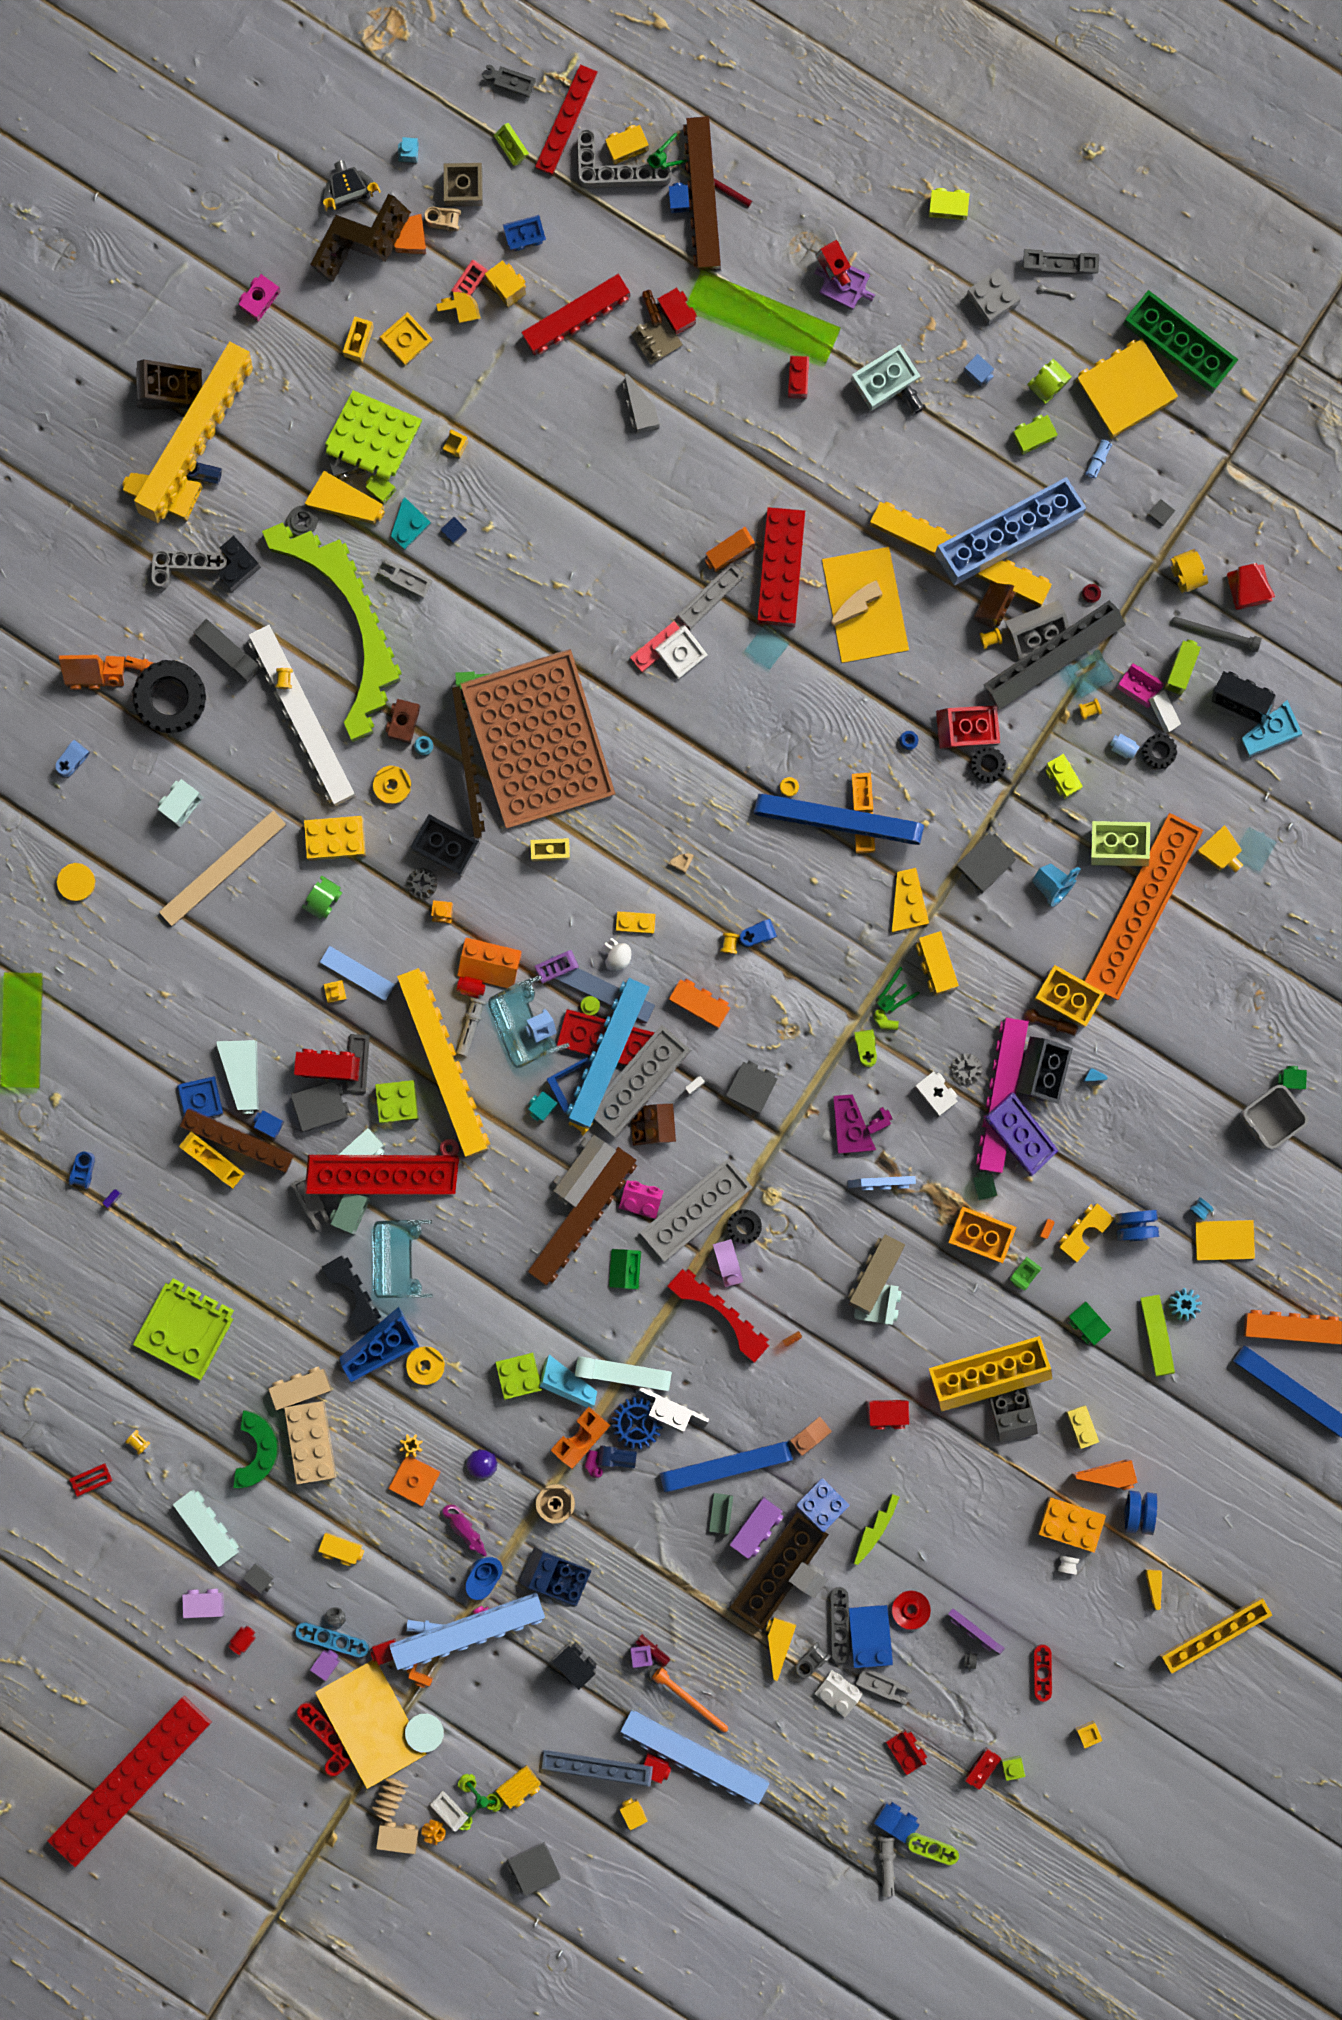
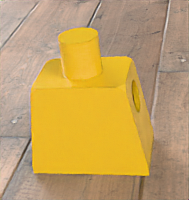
[1196,825,1243,873]

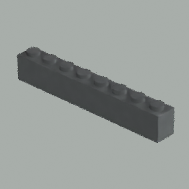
[983,600,1126,710]

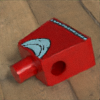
[815,239,851,287]

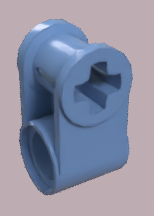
[55,740,90,777]

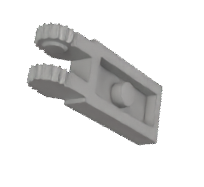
[378,559,433,598]
[290,1175,332,1230]
[856,1667,913,1704]

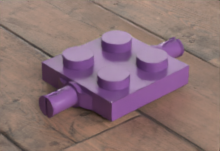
[814,265,875,310]

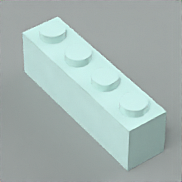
[173,1490,239,1567]

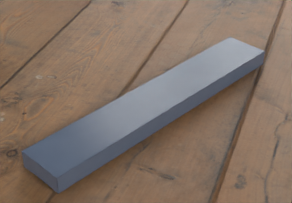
[544,956,655,1022]
[541,1750,653,1786]

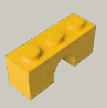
[1058,1203,1115,1263]

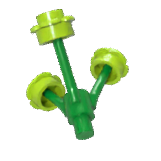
[458,1774,504,1831]

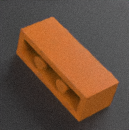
[669,979,730,1029]

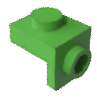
[1010,1256,1042,1291]

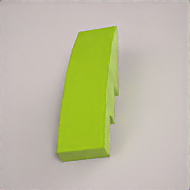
[1140,1295,1175,1377]
[854,1494,900,1565]

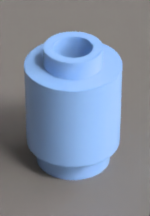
[1110,733,1140,759]

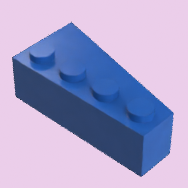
[339,1307,419,1382]

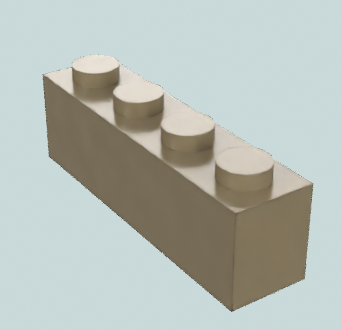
[848,1234,905,1315]

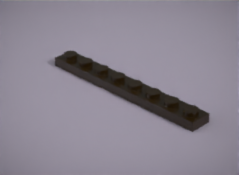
[452,684,485,839]

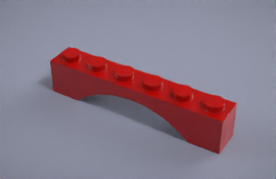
[668,1269,770,1363]

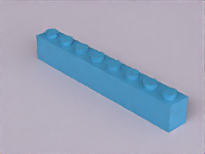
[566,978,650,1129]

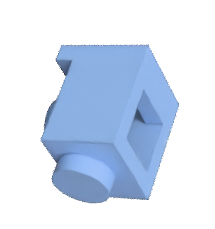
[524,1009,556,1043]

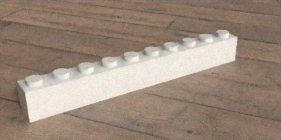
[248,625,356,806]

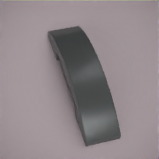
[1023,249,1099,274]

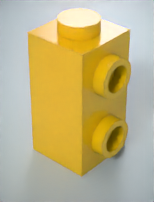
[319,1532,365,1566]

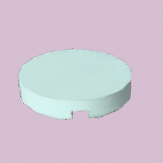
[405,1713,444,1752]

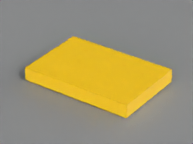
[1195,1220,1255,1260]

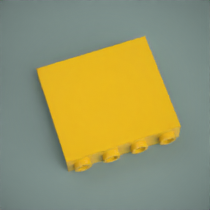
[1076,339,1178,439]

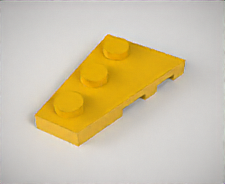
[892,868,929,932]

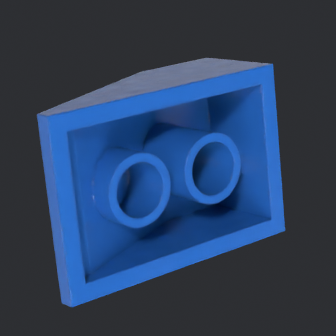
[849,1605,893,1668]

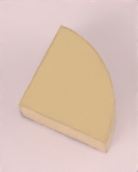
[669,853,694,873]

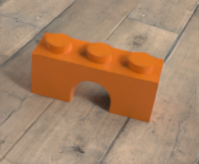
[551,1407,611,1469]

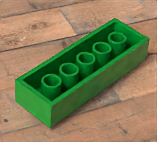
[1123,290,1239,394]

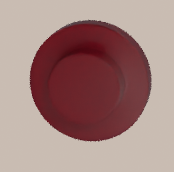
[1082,584,1101,603]

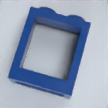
[547,1057,591,1113]

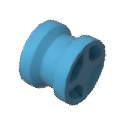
[1190,1197,1214,1221]

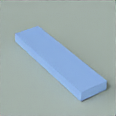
[320,946,395,1001]

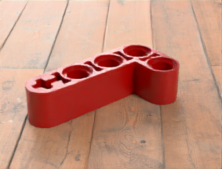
[297,1702,352,1776]

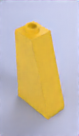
[305,471,385,524]
[122,473,203,521]

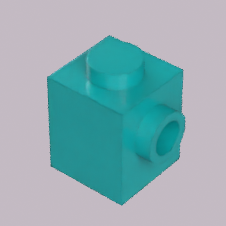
[528,1091,558,1122]

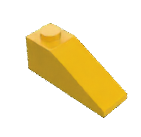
[765,1617,796,1681]

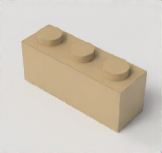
[268,1366,332,1410]

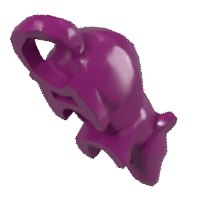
[442,1504,487,1557]

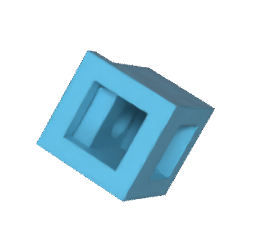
[398,137,419,163]

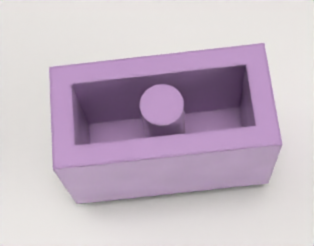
[182,1589,224,1618]

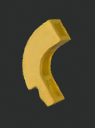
[179,1132,245,1188]

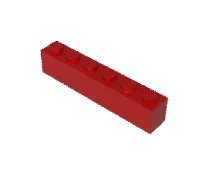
[521,273,631,355]

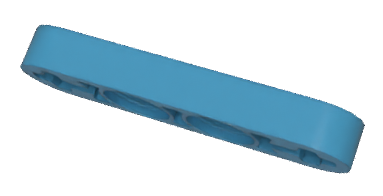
[296,1622,369,1657]

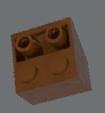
[631,1104,676,1146]

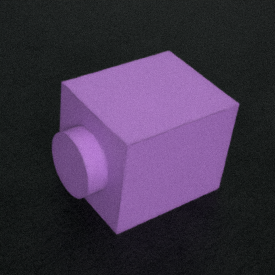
[310,1649,341,1681]

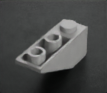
[622,374,660,433]

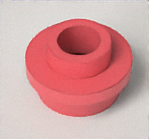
[440,1139,459,1155]

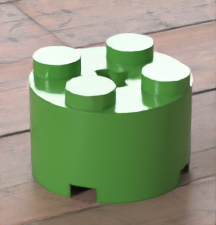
[301,875,342,920]

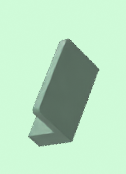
[709,1493,733,1535]

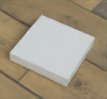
[655,625,707,679]

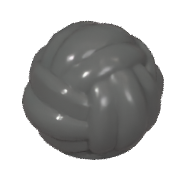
[325,1607,346,1628]

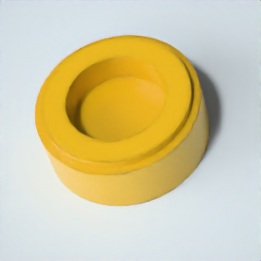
[780,777,799,797]

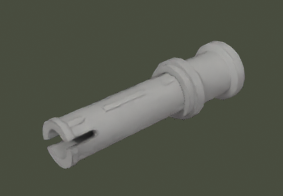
[456,997,487,1056]
[878,1835,896,1897]

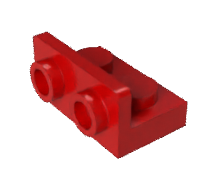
[886,1729,928,1775]
[964,1747,1001,1790]

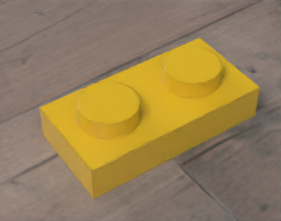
[616,911,656,934]

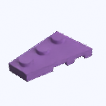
[948,1608,1005,1654]

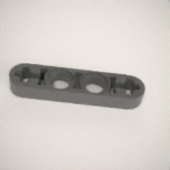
[831,1587,849,1663]

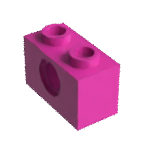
[239,274,281,322]

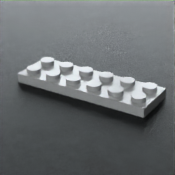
[594,1025,692,1138]
[640,1158,753,1262]

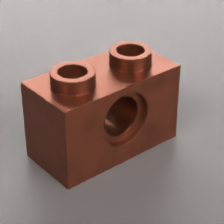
[386,699,421,744]

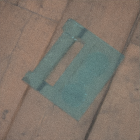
[1065,649,1115,698]

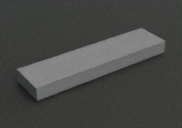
[677,563,745,630]

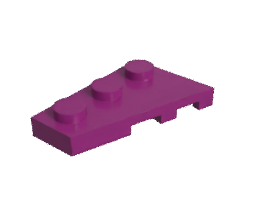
[833,1094,876,1154]

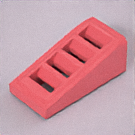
[451,260,489,296]

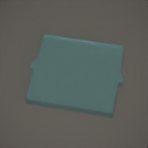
[745,624,790,670]
[1236,827,1277,871]

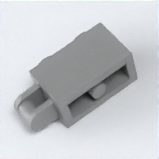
[789,1562,828,1598]

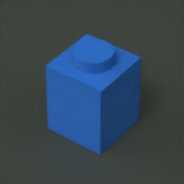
[669,183,689,213]
[253,1110,285,1139]

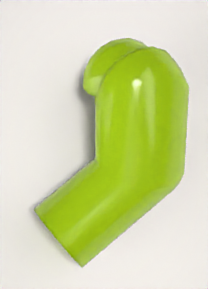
[873,1009,899,1030]

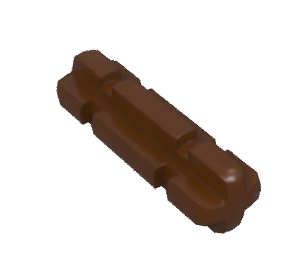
[642,290,662,326]

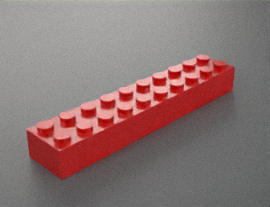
[47,1695,212,1867]

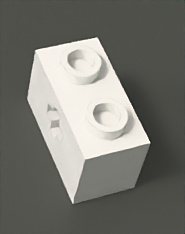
[915,1071,958,1116]

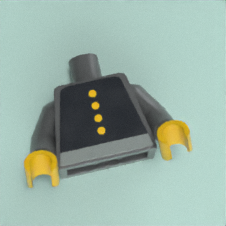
[323,160,381,211]

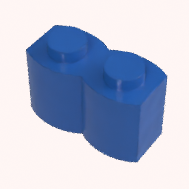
[873,1802,920,1844]

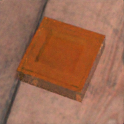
[782,1331,802,1347]

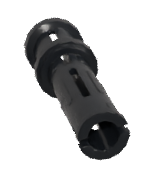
[901,385,926,416]

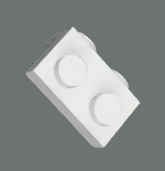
[814,1670,862,1717]

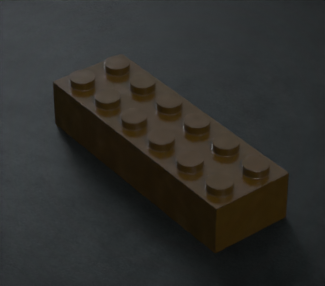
[730,1511,829,1630]

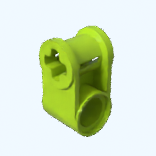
[854,1029,877,1067]

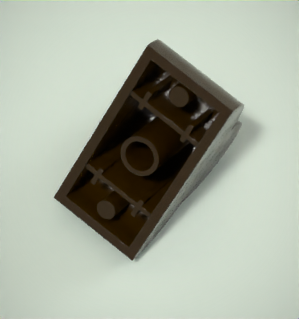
[136,359,202,410]

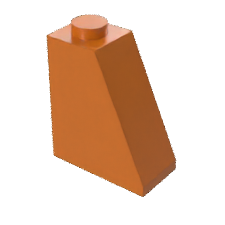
[704,527,755,572]

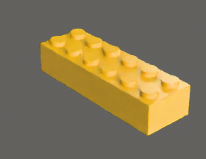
[929,1336,1053,1412]

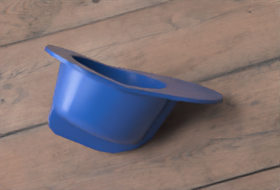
[465,1557,503,1600]

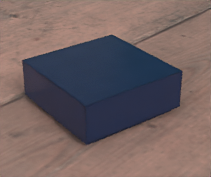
[440,517,467,544]

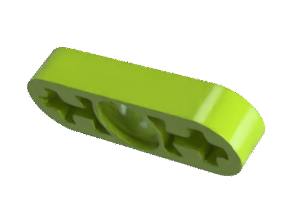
[906,1833,959,1865]

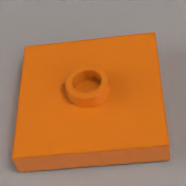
[389,1455,441,1506]

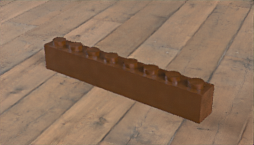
[683,116,721,272]
[528,1147,638,1285]

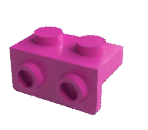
[1116,663,1164,708]
[619,1180,664,1219]

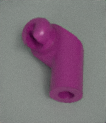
[585,1450,603,1478]

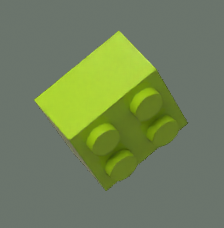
[375,1080,419,1124]
[495,1352,543,1400]

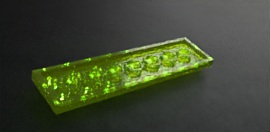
[687,270,841,363]

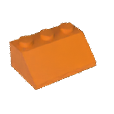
[457,937,522,990]

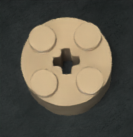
[536,1484,575,1524]

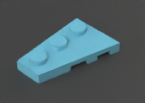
[1242,700,1303,757]
[540,1355,597,1409]

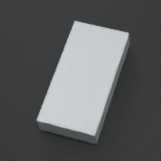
[1149,690,1181,733]
[685,1076,705,1095]
[430,1791,469,1832]

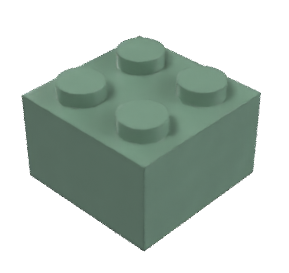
[329,1194,370,1234]

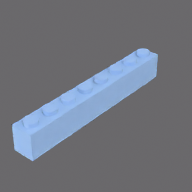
[390,1592,545,1671]
[621,1709,770,1805]

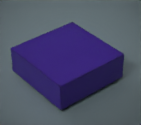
[103,1189,122,1208]

